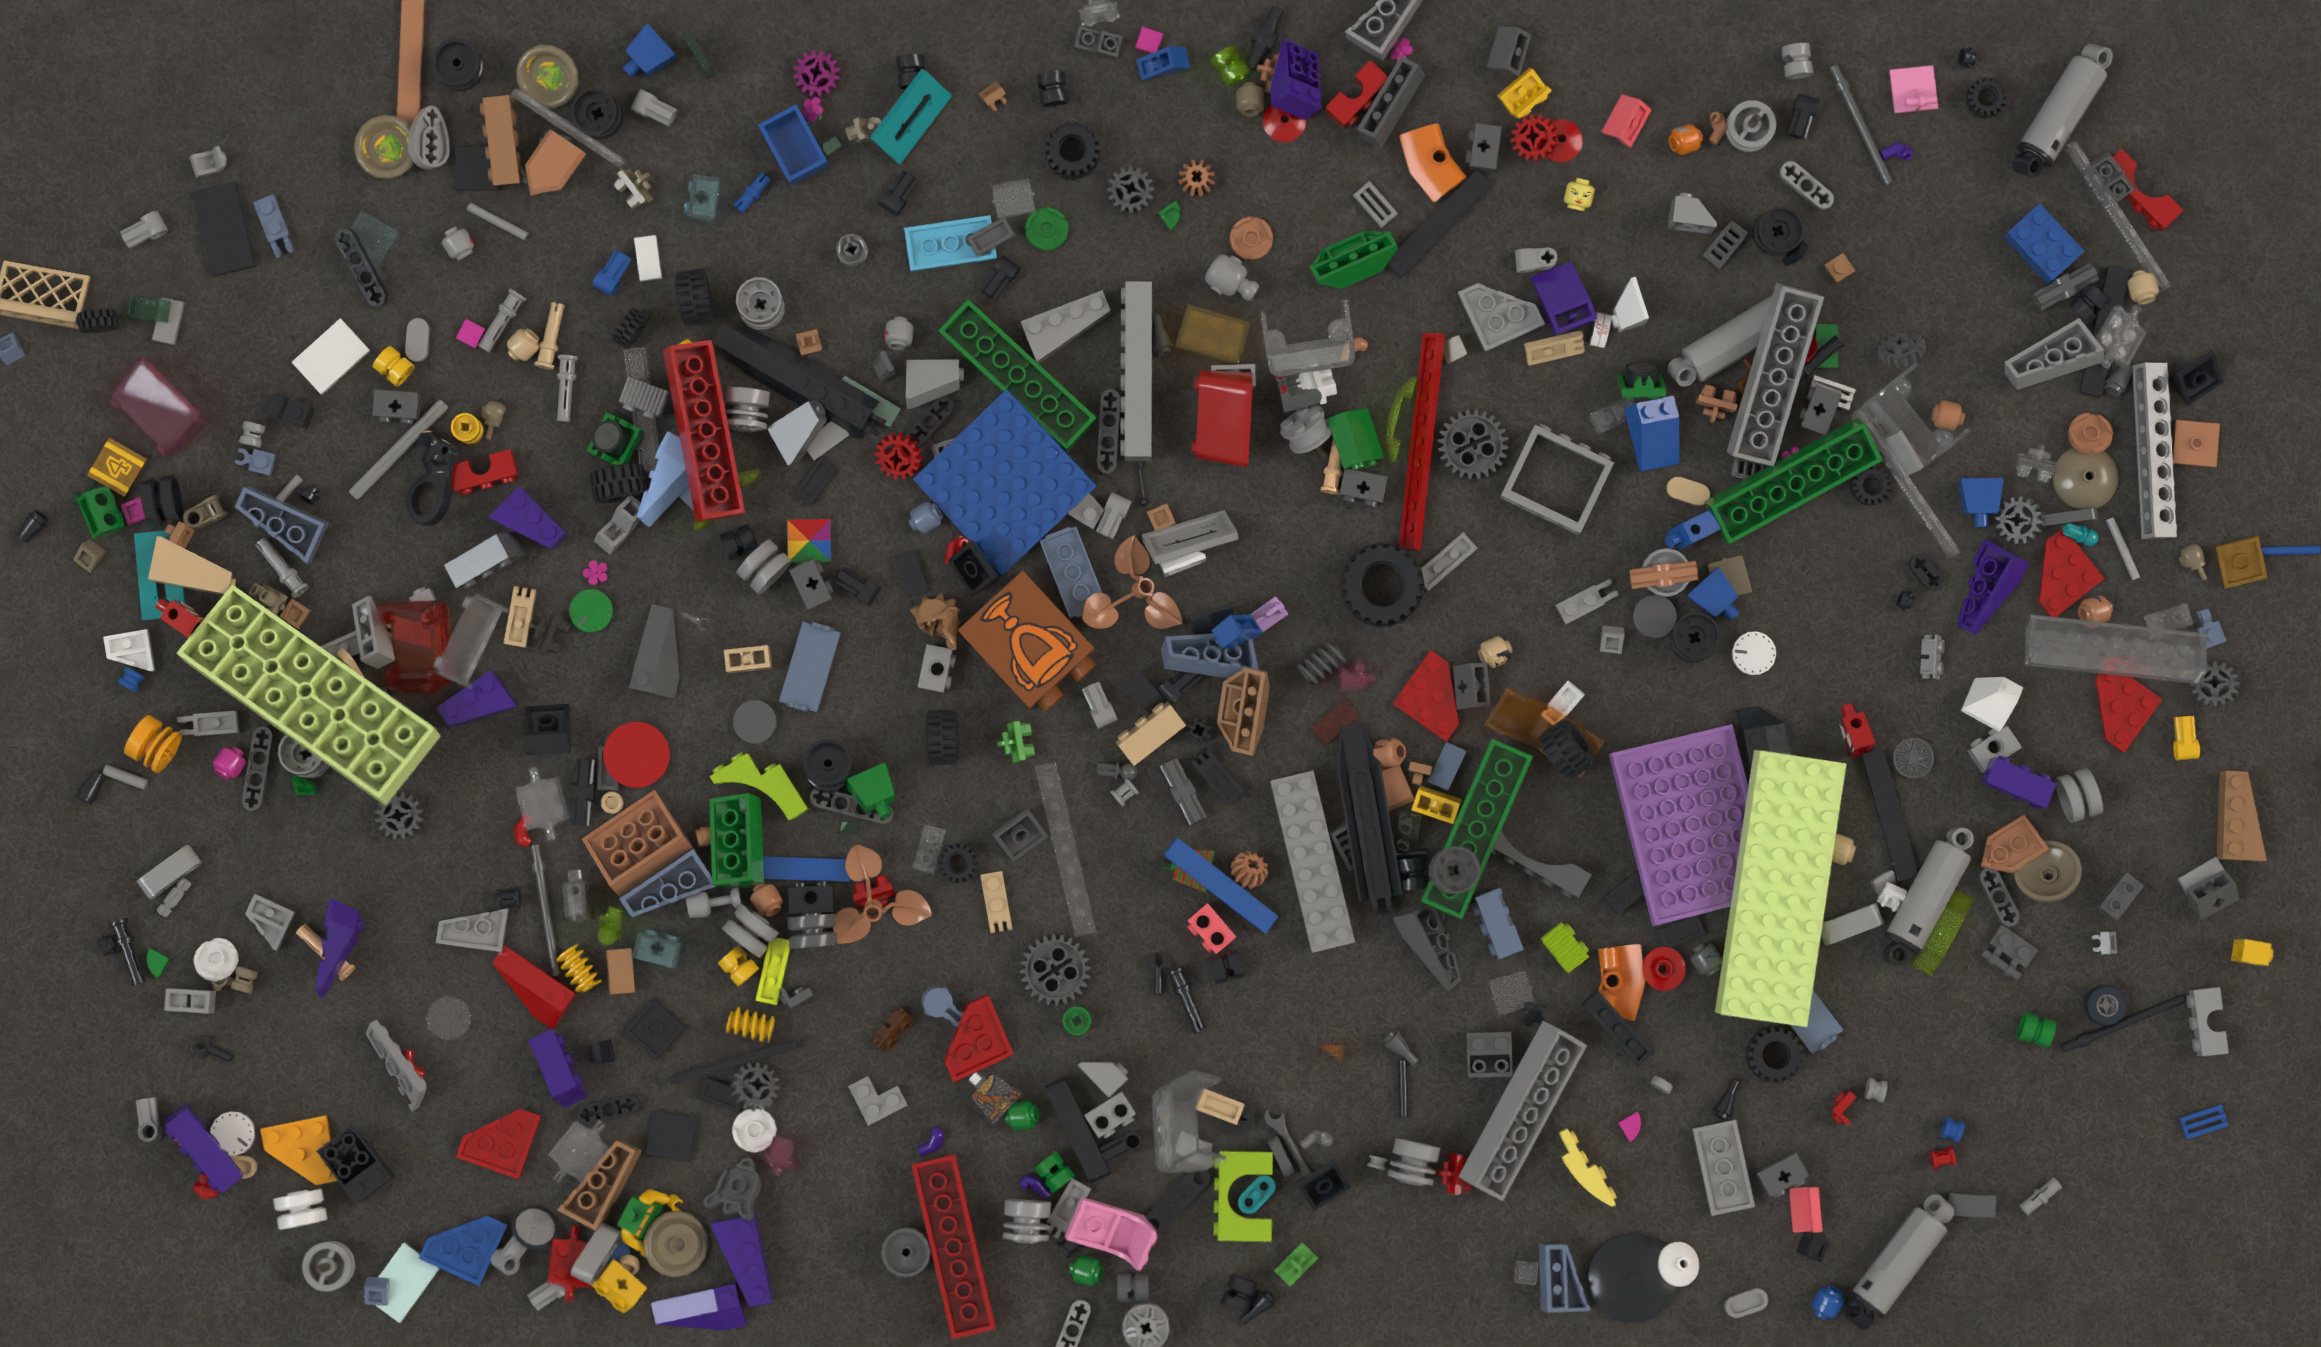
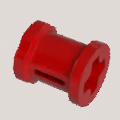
[1929,1146,1956,1170]

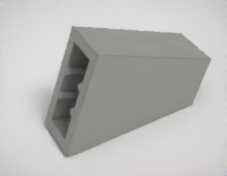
[906,360,964,409]

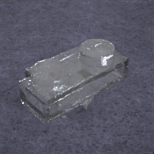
[1078,0,1120,26]

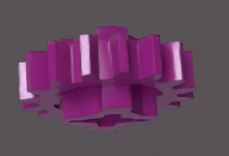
[793,50,841,98]

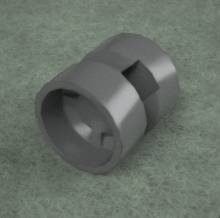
[1117,1273,1149,1302]

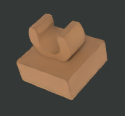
[978,82,1007,111]
[796,329,823,356]
[164,521,195,549]
[1408,762,1432,785]

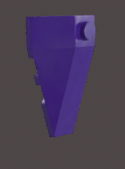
[316,899,364,998]

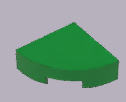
[1158,201,1180,231]
[292,776,318,795]
[147,948,170,978]

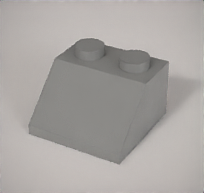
[1668,193,1717,234]
[1078,1061,1128,1097]

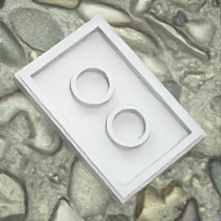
[292,318,370,395]

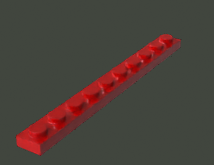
[1399,333,1445,551]

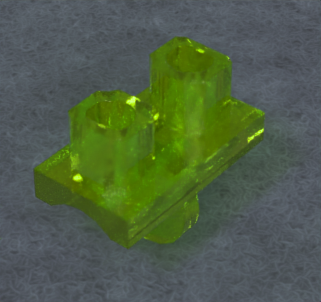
[597,906,623,946]

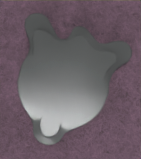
[703,1158,761,1220]

